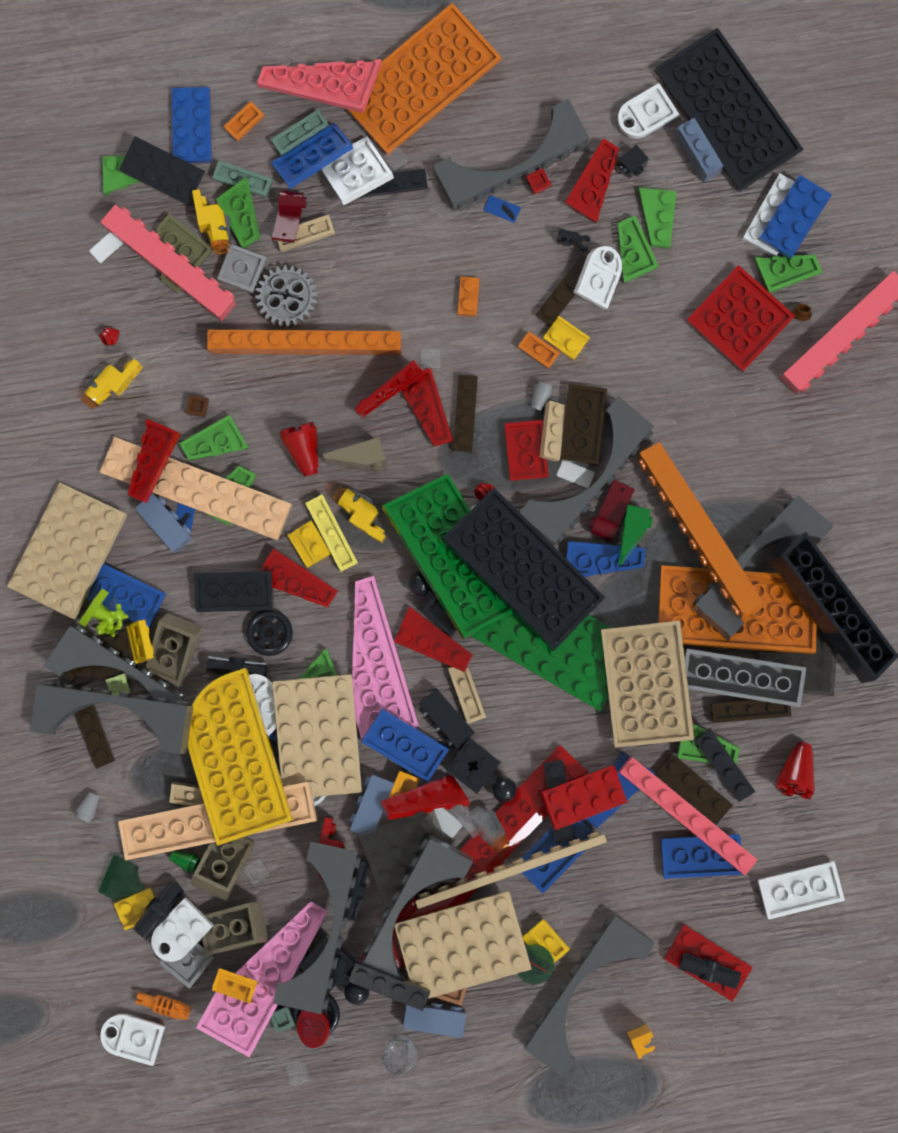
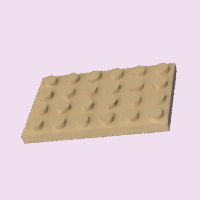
[7,482,127,619]
[601,621,694,748]
[273,674,362,797]
[394,891,532,999]

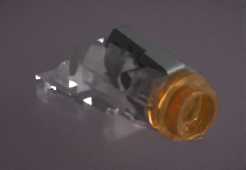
[450,804,510,853]

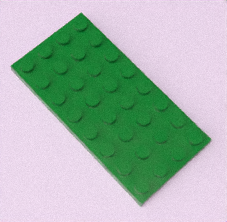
[382,474,514,640]
[471,613,611,712]

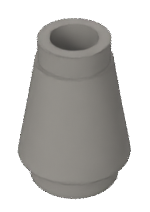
[531,381,553,411]
[75,792,100,823]

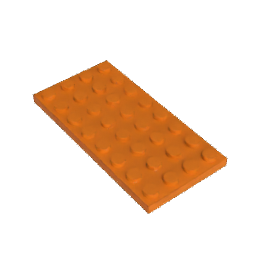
[346,3,502,156]
[658,565,817,654]

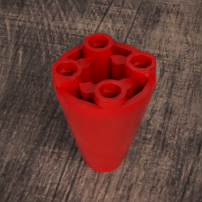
[279,421,319,477]
[775,742,815,800]

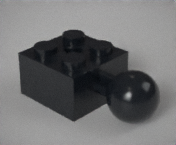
[408,571,457,638]
[445,738,517,803]
[299,934,370,1005]

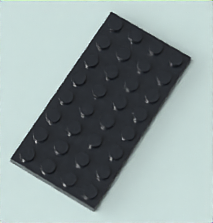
[654,27,803,192]
[441,488,605,651]

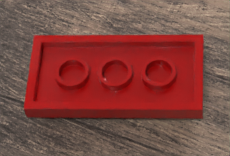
[541,765,627,830]
[663,924,753,1002]

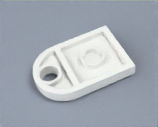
[617,83,679,139]
[573,246,622,309]
[249,674,277,736]
[151,898,214,962]
[101,1014,166,1066]

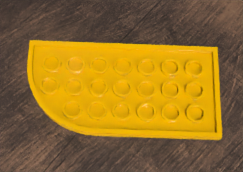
[188,668,293,846]

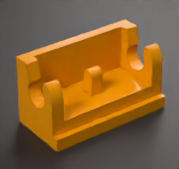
[389,771,420,798]
[212,968,258,1003]
[627,1024,655,1059]

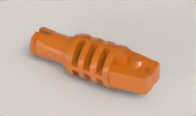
[135,991,191,1020]

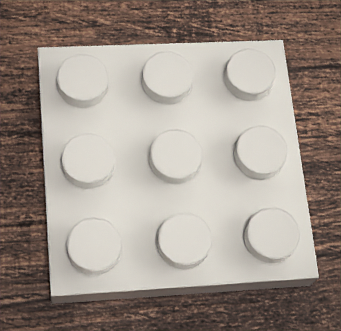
[321,136,394,205]

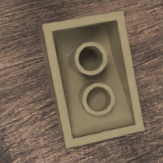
[323,437,387,472]
[145,613,203,686]
[191,837,255,901]
[202,902,269,956]

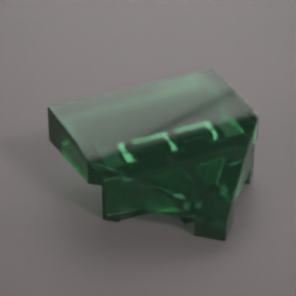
[98,855,145,900]

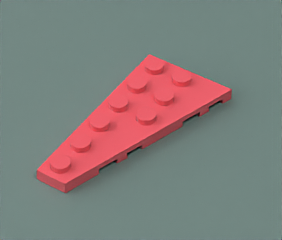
[257,59,382,113]

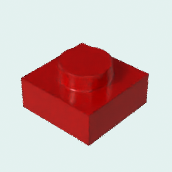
[526,168,552,195]

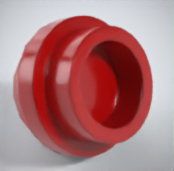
[99,327,120,347]
[474,483,494,501]

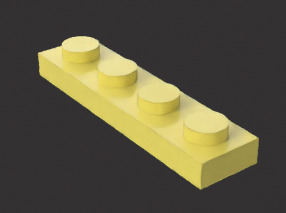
[306,494,358,572]

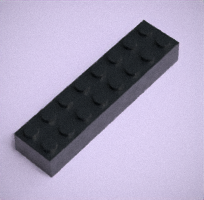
[769,532,898,683]

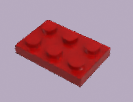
[504,420,549,482]

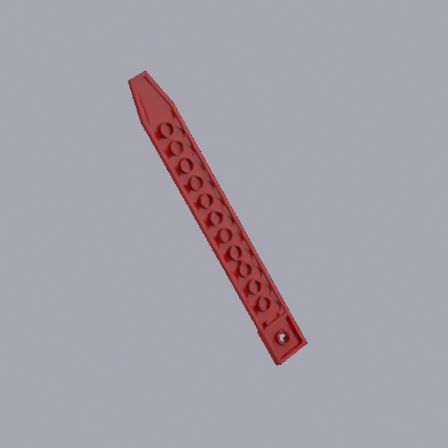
[360,745,588,991]

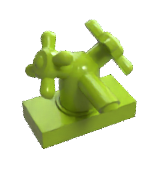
[79,588,128,637]

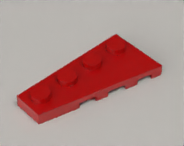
[564,138,619,224]
[355,360,426,418]
[402,368,454,447]
[128,419,181,504]
[259,548,339,607]
[394,606,473,673]
[381,775,470,820]

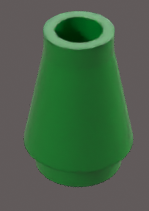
[169,850,201,873]

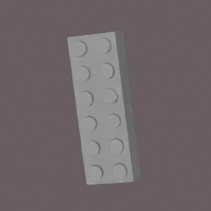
[685,649,806,707]

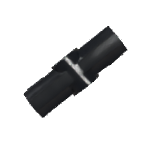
[206,656,267,677]
[344,859,371,921]
[132,881,184,939]
[678,952,741,989]

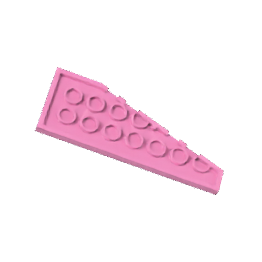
[352,576,419,740]
[196,902,328,1057]

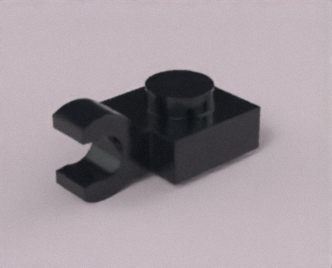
[556,228,591,251]

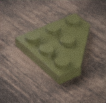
[157,214,214,294]

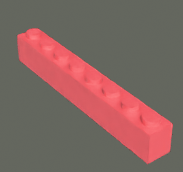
[101,205,236,322]
[780,271,898,394]
[618,757,757,875]

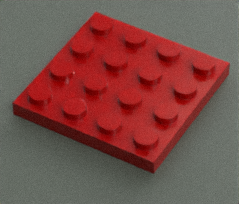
[686,265,795,373]

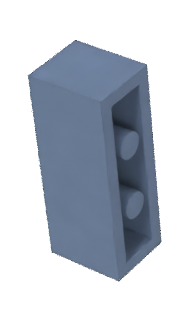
[675,118,723,183]
[135,493,193,554]
[349,774,394,839]
[403,1002,466,1038]

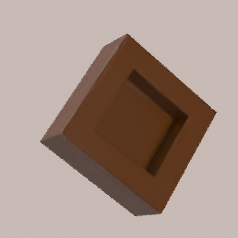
[186,395,209,418]

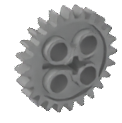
[255,265,318,328]

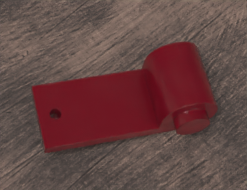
[272,190,307,243]
[588,480,635,542]

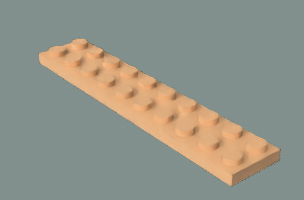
[100,437,292,541]
[118,781,317,860]

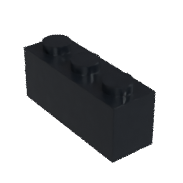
[419,688,475,748]

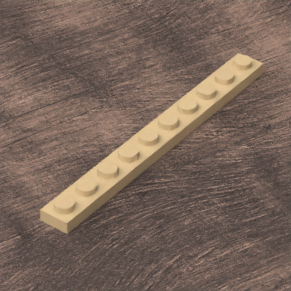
[416,831,607,909]

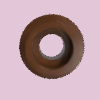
[793,304,812,321]

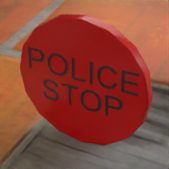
[297,1010,330,1048]

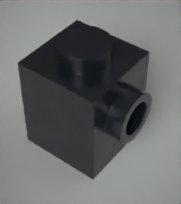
[617,144,649,179]

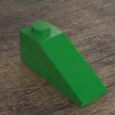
[618,505,653,565]

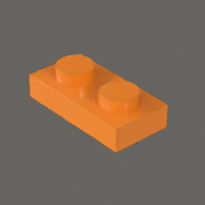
[223,101,265,142]
[457,277,480,317]
[517,331,560,370]

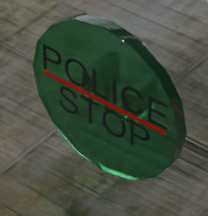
[517,944,554,984]

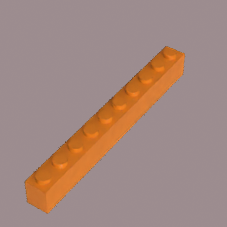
[207,330,401,355]
[638,442,764,620]

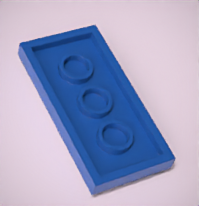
[172,87,212,163]
[271,122,354,189]
[758,175,832,260]
[86,564,167,629]
[361,708,449,782]
[522,820,593,894]
[660,834,743,879]

